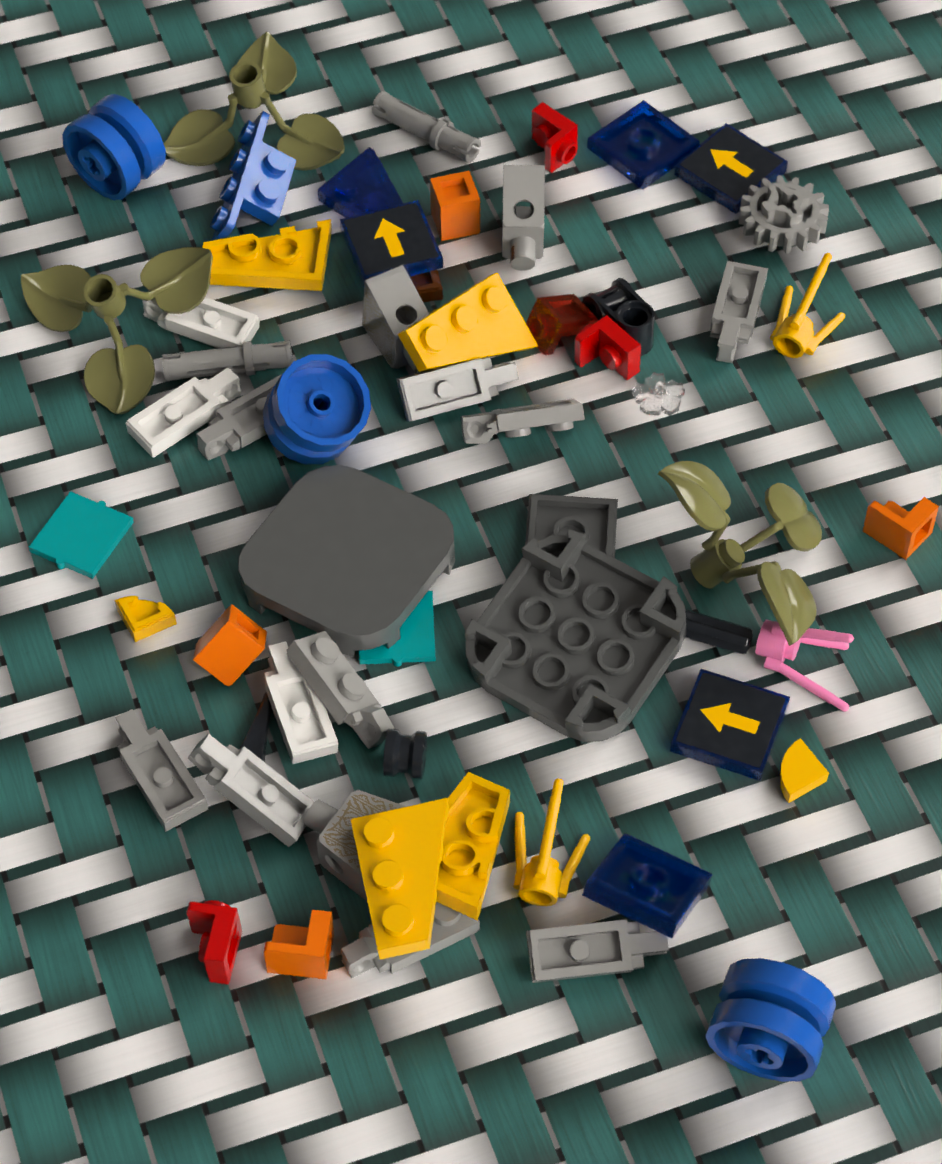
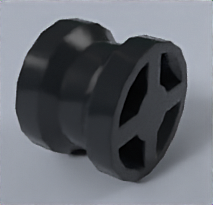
[383,728,427,779]

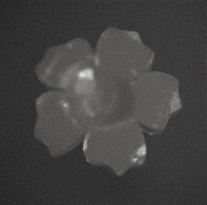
[632,372,685,416]

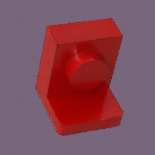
[532,102,578,173]
[574,315,641,381]
[187,900,242,985]

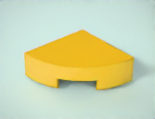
[115,596,177,642]
[780,738,829,803]

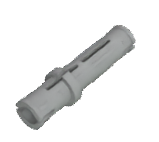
[372,91,481,163]
[162,340,293,382]

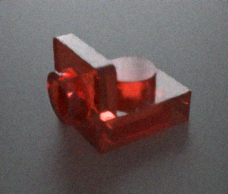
[526,294,598,355]

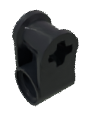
[582,278,654,356]

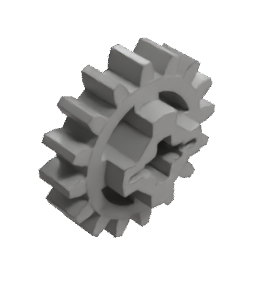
[739,176,829,254]

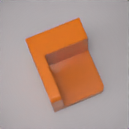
[430,171,480,241]
[863,497,939,560]
[193,604,267,686]
[264,909,334,980]

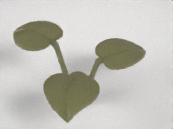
[163,31,345,171]
[21,247,213,415]
[658,461,822,646]

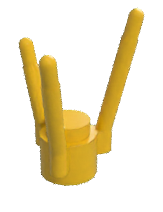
[770,253,845,358]
[513,778,591,906]

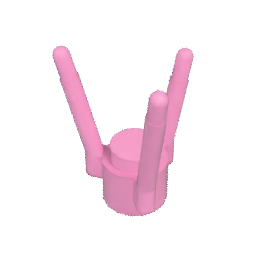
[755,620,854,712]

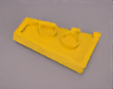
[202,219,332,291]
[397,272,538,372]
[436,772,510,921]
[350,798,449,960]

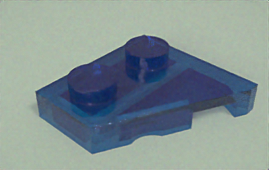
[317,147,404,219]

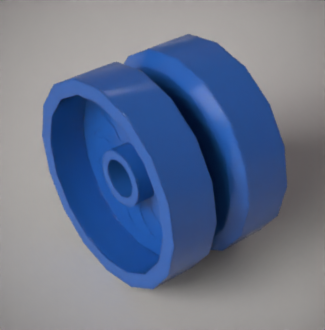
[62,94,166,200]
[263,354,371,464]
[705,958,836,1082]

